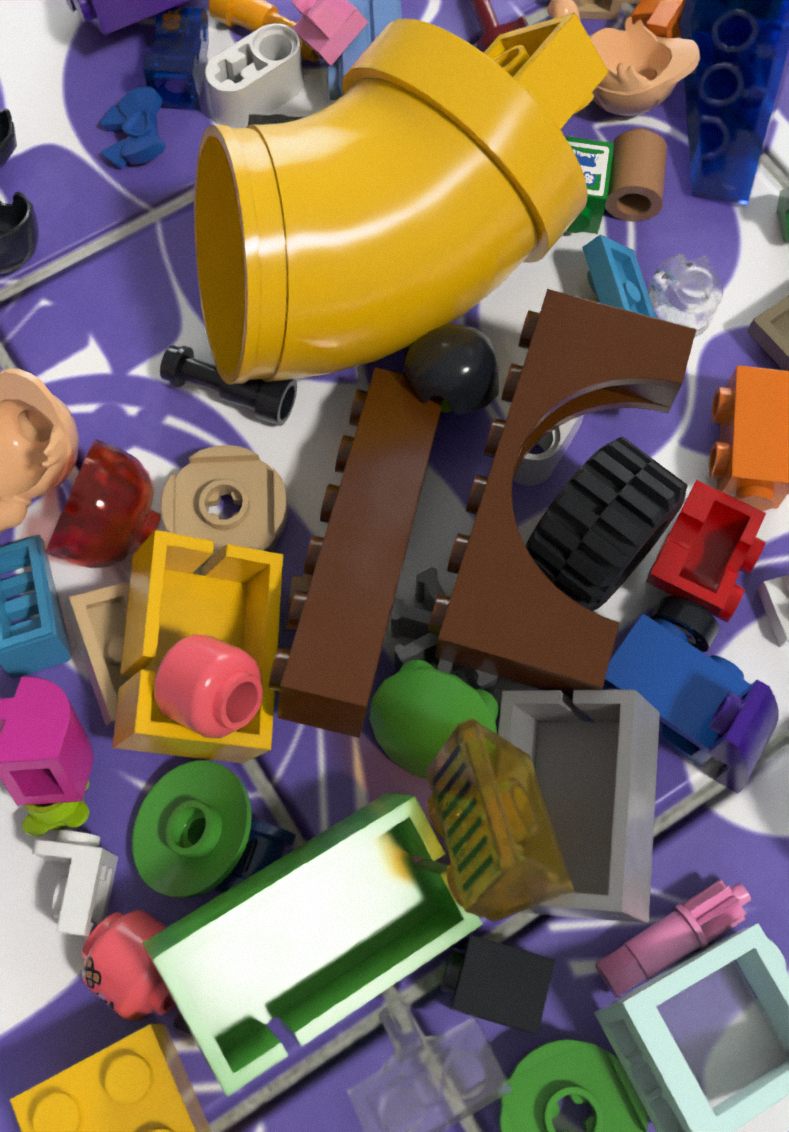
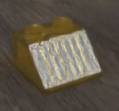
[426,718,574,921]

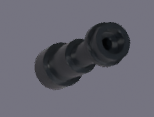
[160,345,297,426]

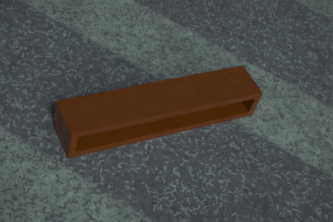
[268,367,444,738]

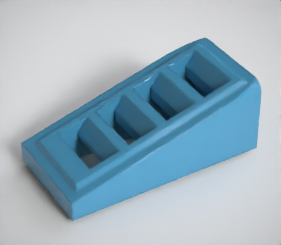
[0,534,71,678]

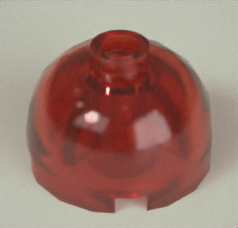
[45,439,162,569]

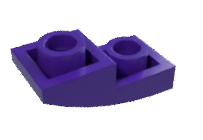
[707,679,779,794]

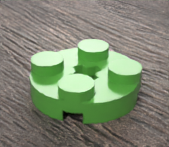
[498,1039,648,1132]

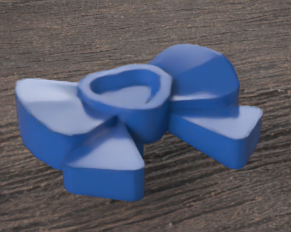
[100,87,166,169]

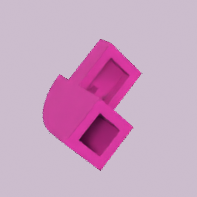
[0,677,93,805]

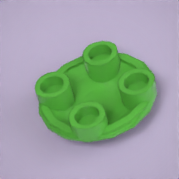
[369,659,500,782]

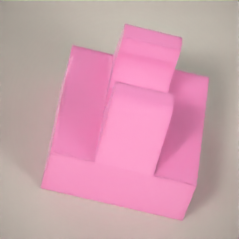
[291,0,368,66]

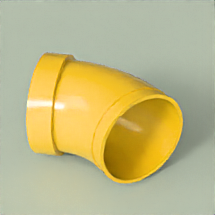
[194,18,588,384]

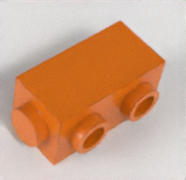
[708,365,789,511]

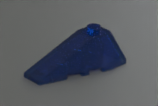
[680,0,789,205]

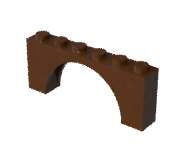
[427,289,697,699]

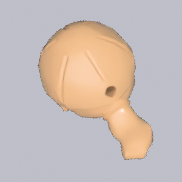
[547,0,700,116]
[0,368,79,533]

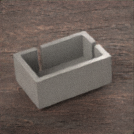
[482,690,660,923]

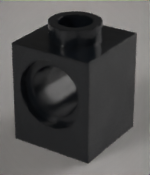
[440,935,555,1034]

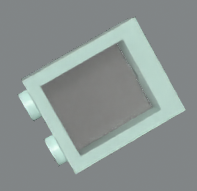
[594,923,789,1132]

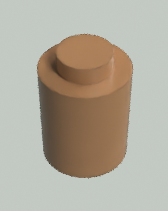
[605,128,667,222]

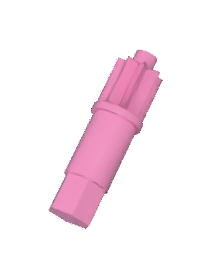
[595,879,751,998]

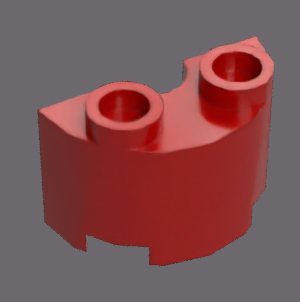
[645,480,766,623]

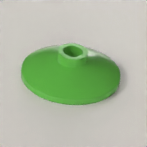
[132,760,252,899]

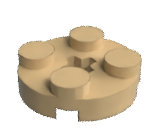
[161,445,288,566]

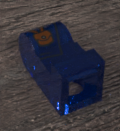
[143,6,209,111]

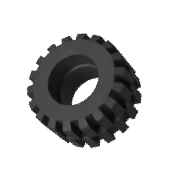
[526,437,688,611]

